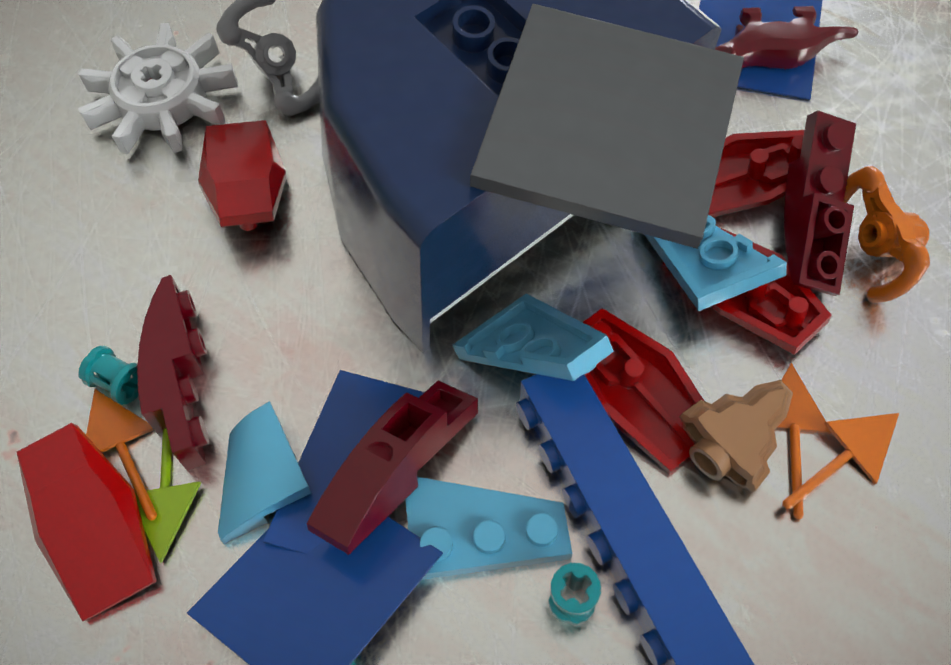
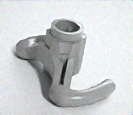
[216,0,320,116]

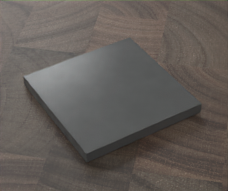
[470,3,744,249]

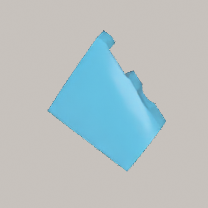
[218,401,311,544]

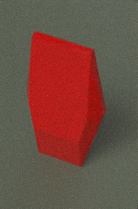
[198,120,287,231]
[708,130,804,217]
[663,226,832,355]
[583,308,704,474]
[17,423,157,621]

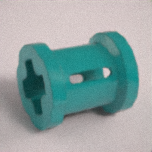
[78,346,139,405]
[548,563,601,625]

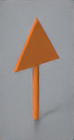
[776,363,832,520]
[86,389,157,521]
[782,413,899,509]

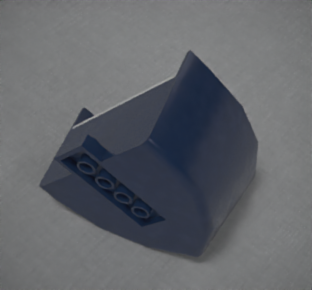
[316,0,721,353]

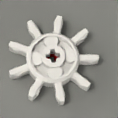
[78,23,238,154]

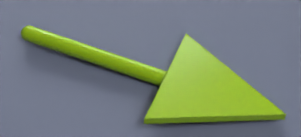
[135,428,201,563]

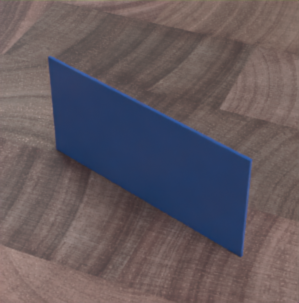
[263,370,424,554]

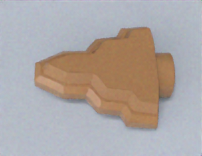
[679,380,793,493]

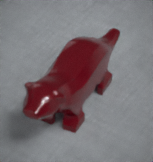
[715,6,858,69]

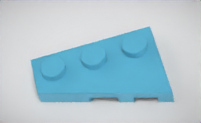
[644,215,787,311]
[452,294,614,381]
[405,477,573,580]

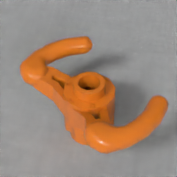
[844,166,930,303]

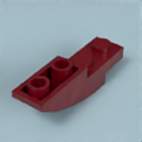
[784,110,856,296]
[137,275,209,471]
[307,380,478,555]

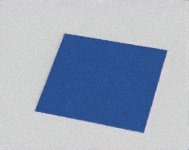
[699,0,823,100]
[187,517,443,665]

